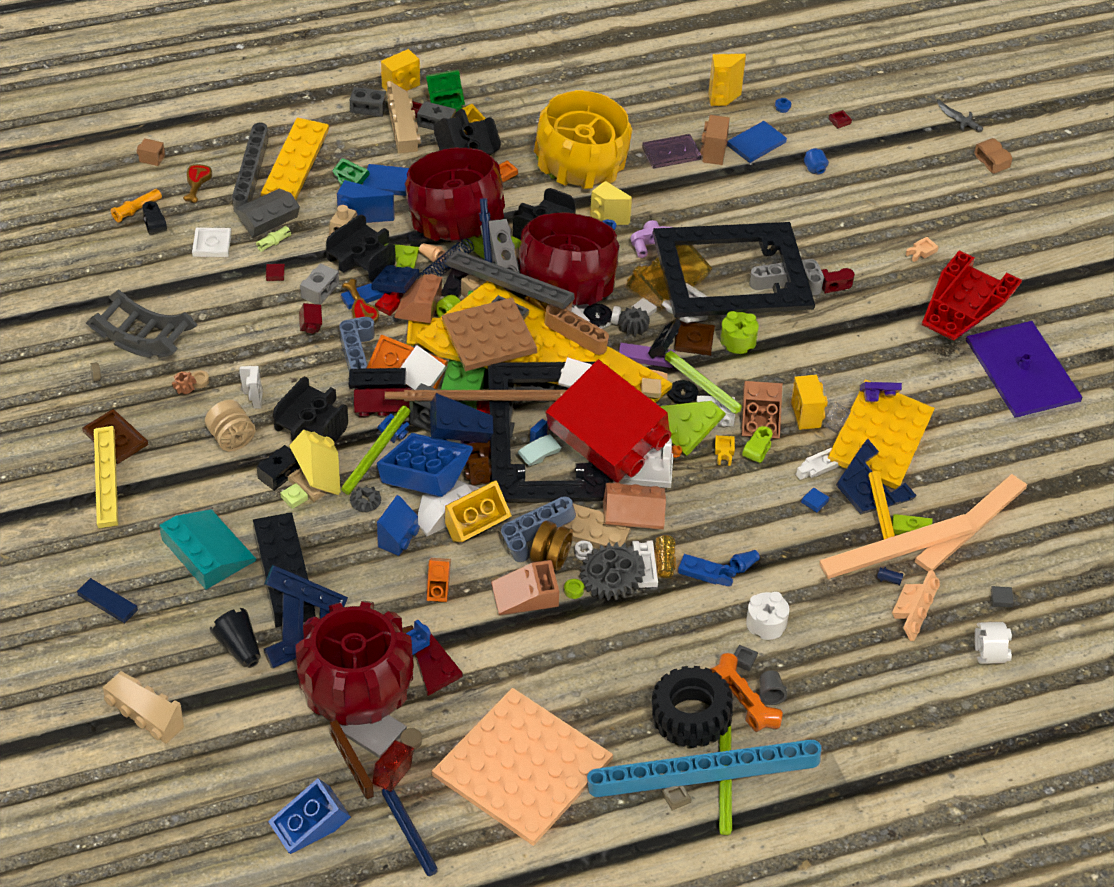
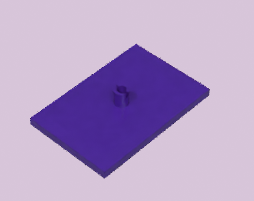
[966,321,1083,418]

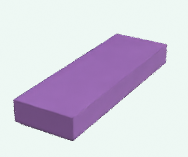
[619,343,675,368]

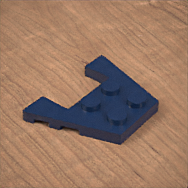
[836,439,917,514]

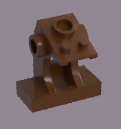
[464,440,492,485]

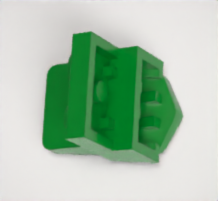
[426,69,465,112]

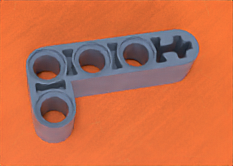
[339,317,375,370]
[501,497,576,562]

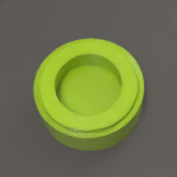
[564,579,584,599]

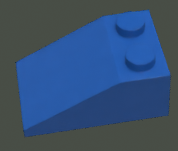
[337,180,395,223]
[268,778,351,854]

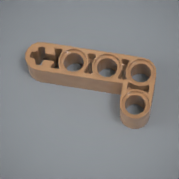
[544,301,609,355]

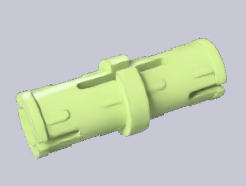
[256,226,291,252]

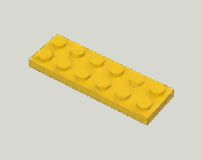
[261,117,329,200]

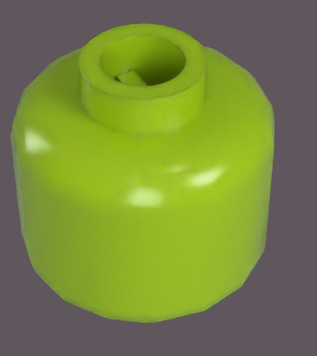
[436,295,460,317]

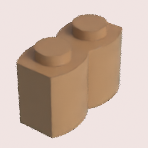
[974,138,1013,174]

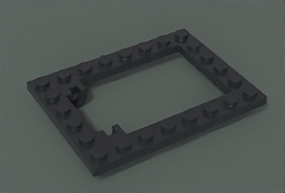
[652,222,815,318]
[488,361,609,502]

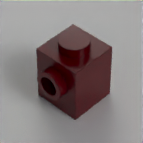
[299,303,322,333]

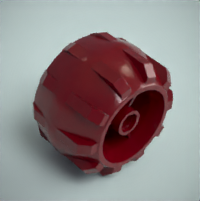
[405,147,505,243]
[518,212,620,308]
[296,600,414,726]

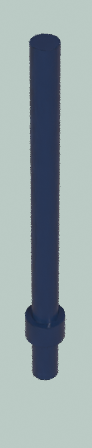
[479,198,492,263]

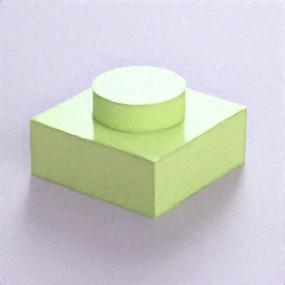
[280,483,308,509]

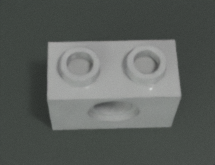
[300,263,339,304]

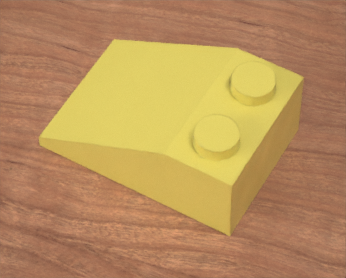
[289,430,341,495]

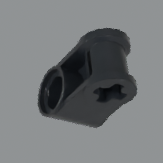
[142,201,167,235]

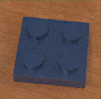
[371,265,420,293]

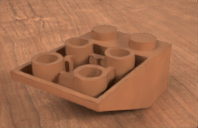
[742,381,783,439]
[491,560,559,615]

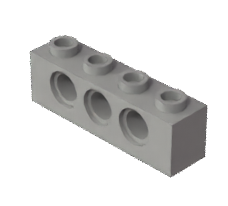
[480,219,519,293]

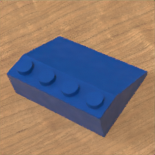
[377,433,473,497]

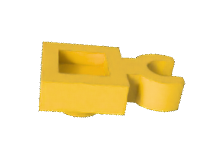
[715,435,735,466]

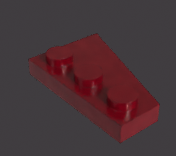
[414,634,463,696]

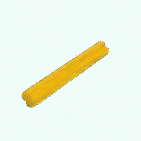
[868,471,895,540]

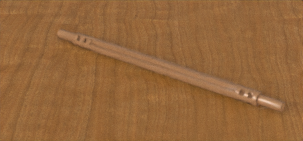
[385,390,566,401]

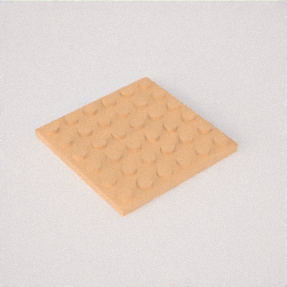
[432,688,613,846]

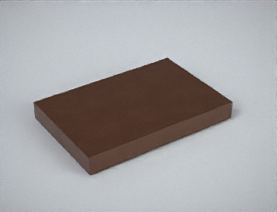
[82,409,149,464]

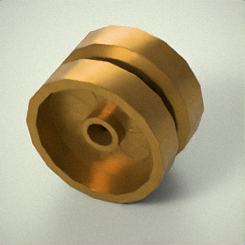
[530,520,573,571]

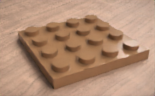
[442,297,537,371]

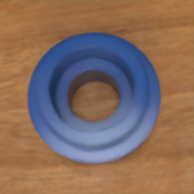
[775,98,792,113]

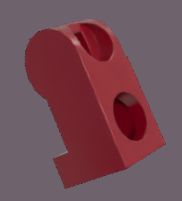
[821,268,855,294]

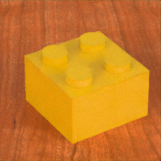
[381,49,420,91]
[791,375,828,430]

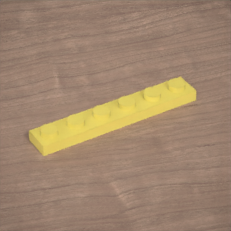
[94,426,118,528]

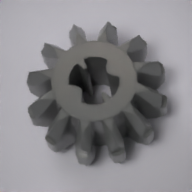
[619,306,650,336]

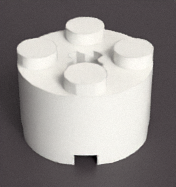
[746,592,789,640]
[975,622,1012,664]

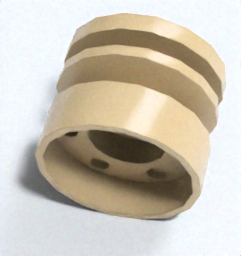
[205,400,256,452]

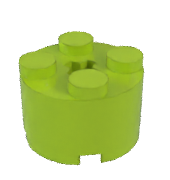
[720,311,759,354]

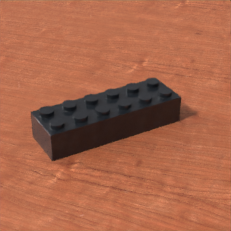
[253,512,316,628]

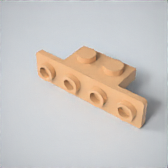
[892,570,940,641]

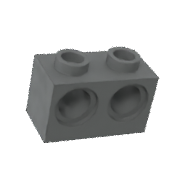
[349,87,387,117]

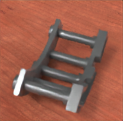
[86,289,198,358]

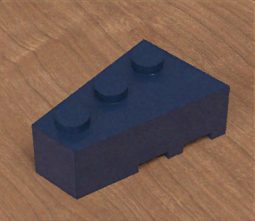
[430,393,493,443]

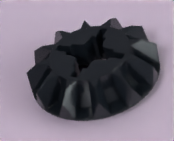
[583,304,612,327]
[668,380,698,404]

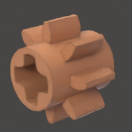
[172,371,197,395]

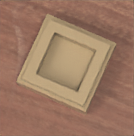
[641,378,661,398]

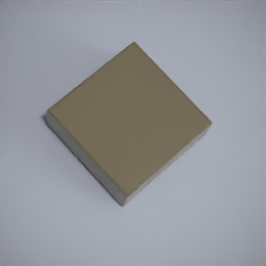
[662,786,691,811]

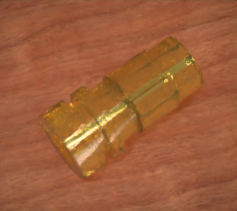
[655,535,676,578]

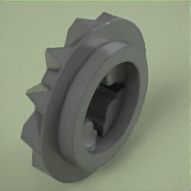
[350,485,381,512]

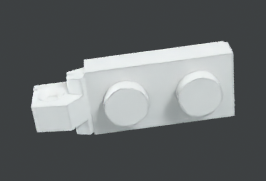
[795,448,839,480]

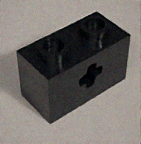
[257,445,300,491]

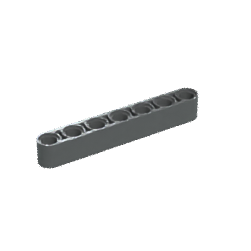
[232,122,268,212]

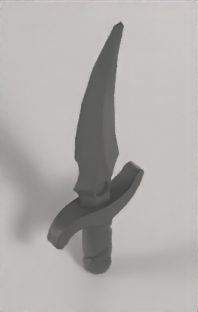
[937,99,983,132]

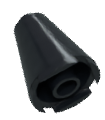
[210,608,261,668]

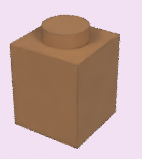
[137,138,165,166]

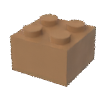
[700,115,730,165]

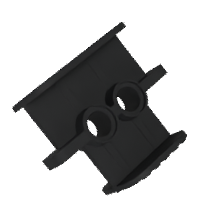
[434,109,501,155]
[513,188,576,240]
[326,214,396,282]
[273,376,348,443]

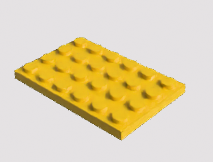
[828,379,935,489]

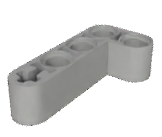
[749,259,824,295]

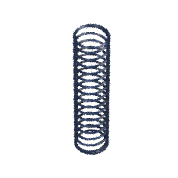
[418,239,474,279]

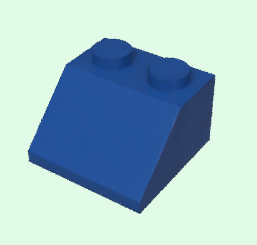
[377,495,420,556]

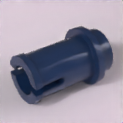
[877,566,903,586]

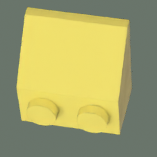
[590,181,632,225]

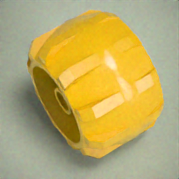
[534,90,632,189]

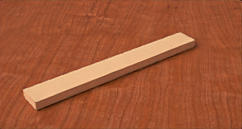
[915,474,1027,571]
[820,514,973,579]

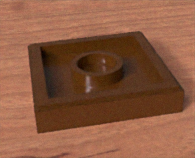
[675,321,715,356]

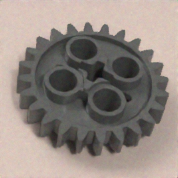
[580,542,645,600]

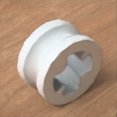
[575,541,593,560]

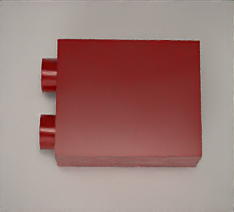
[545,359,671,483]

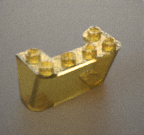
[626,245,713,310]

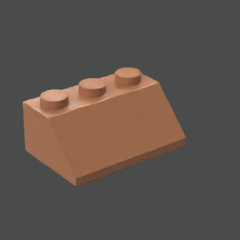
[395,274,442,323]
[603,482,666,530]

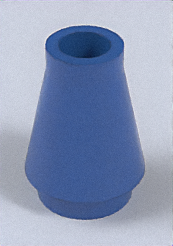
[730,550,760,573]

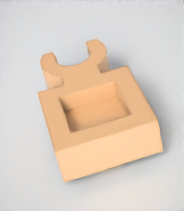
[906,237,938,262]

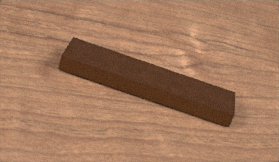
[329,720,374,799]

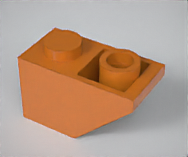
[427,558,451,602]

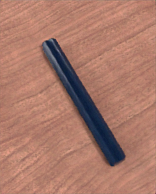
[382,785,438,877]

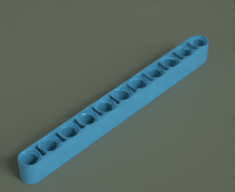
[587,740,821,797]

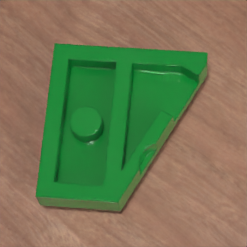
[332,158,370,185]

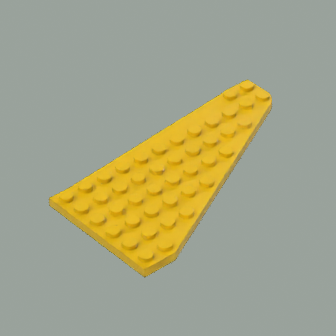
[416,281,672,403]

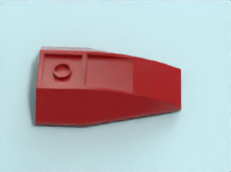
[922,250,1022,341]

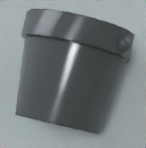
[759,670,787,705]

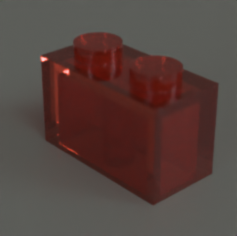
[372,740,414,792]

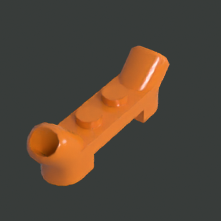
[711,653,783,732]

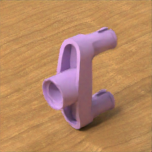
[630,220,682,258]

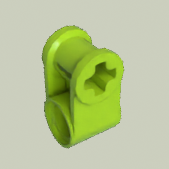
[742,426,773,463]

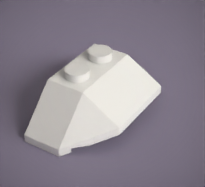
[418,480,480,536]

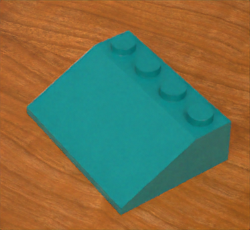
[159,509,256,590]

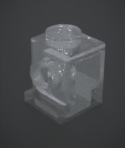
[824,402,851,433]

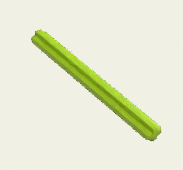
[665,351,742,414]
[341,406,411,495]
[719,726,732,836]

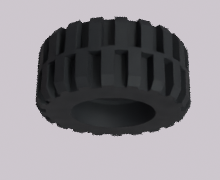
[652,666,733,748]

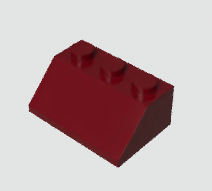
[354,387,411,416]

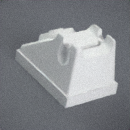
[613,438,673,488]

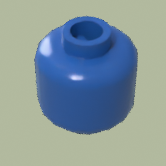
[804,148,829,174]

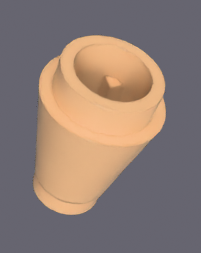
[419,243,446,263]

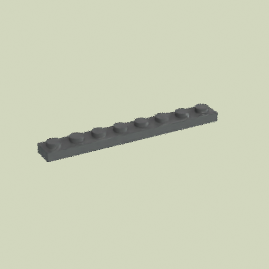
[446,250,575,309]

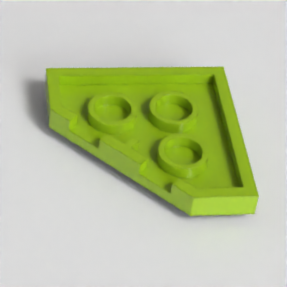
[660,401,726,456]

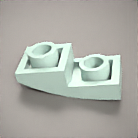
[518,434,562,466]

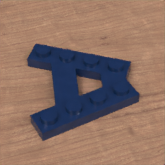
[264,565,348,668]

